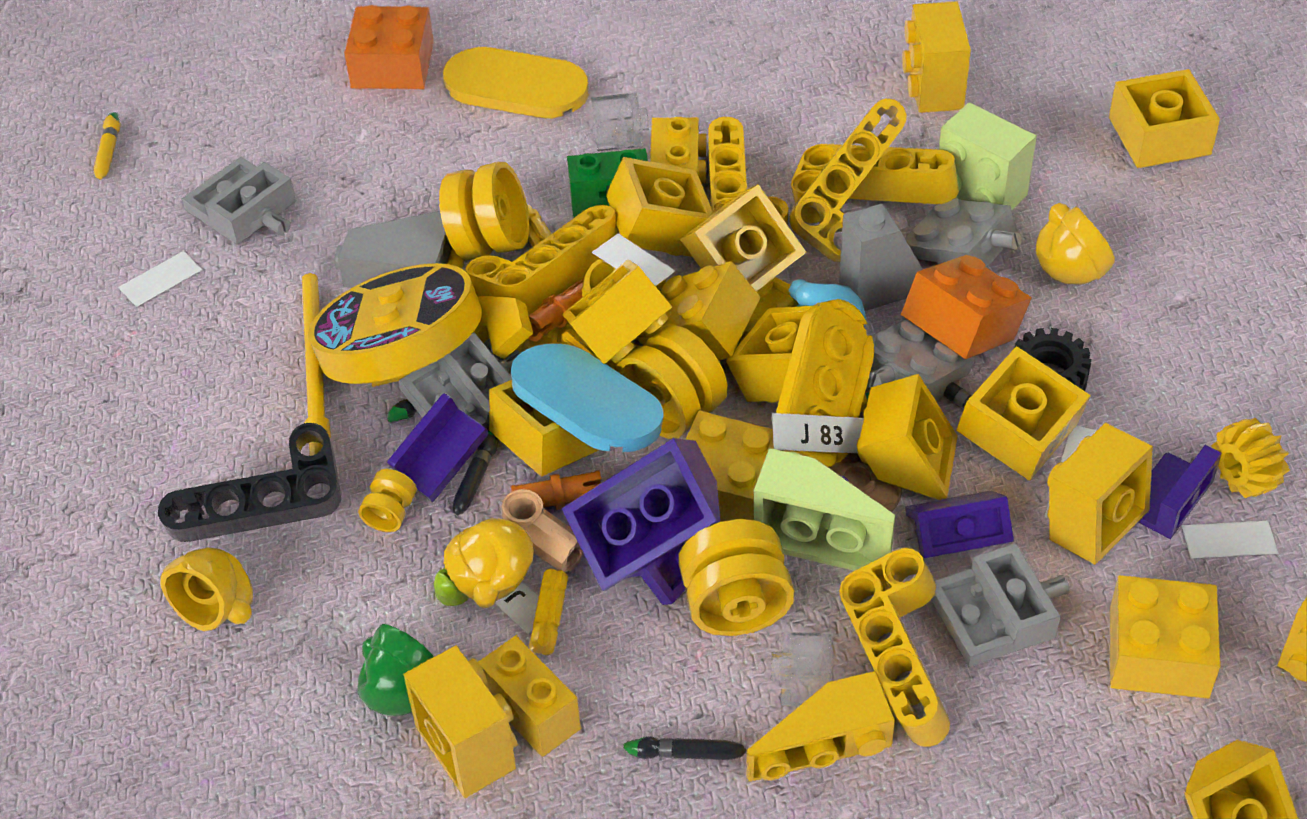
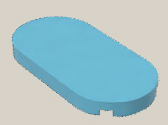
[511,344,664,452]

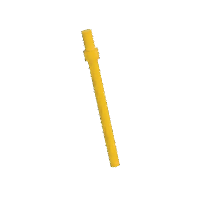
[302,273,331,456]

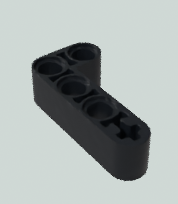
[158,423,341,542]

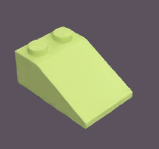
[754,448,896,571]

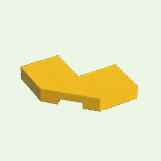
[474,296,533,359]

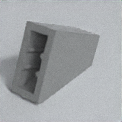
[839,203,923,311]
[335,211,452,288]

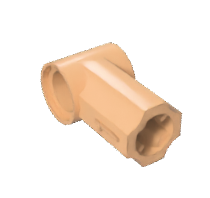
[502,489,584,572]

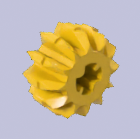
[1211,417,1290,498]

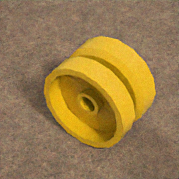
[439,162,530,260]
[616,325,728,439]
[679,519,794,636]

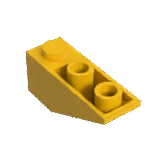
[747,671,895,782]

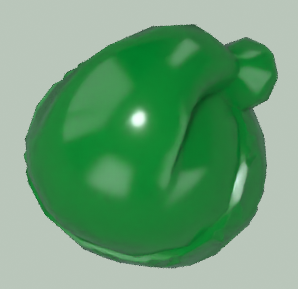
[357,624,434,717]

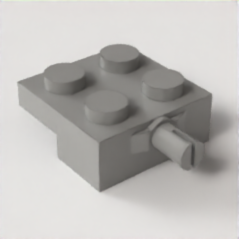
[182,157,296,245]
[905,198,1021,268]
[867,319,974,403]
[399,332,520,429]
[931,543,1070,667]

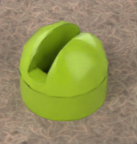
[434,567,469,606]

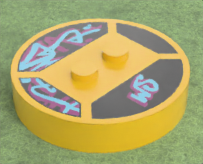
[308,263,482,384]

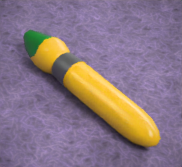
[94,112,121,180]

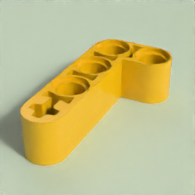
[789,98,907,262]
[708,117,789,225]
[791,144,959,223]
[465,205,620,315]
[839,548,950,747]

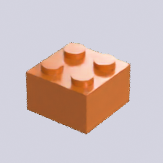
[344,5,434,89]
[901,255,1032,360]

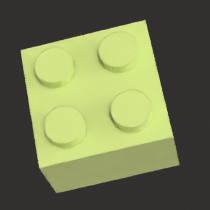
[939,102,1037,210]

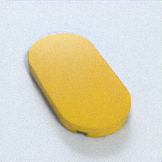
[443,47,589,118]
[776,299,874,467]

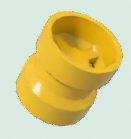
[358,469,417,532]

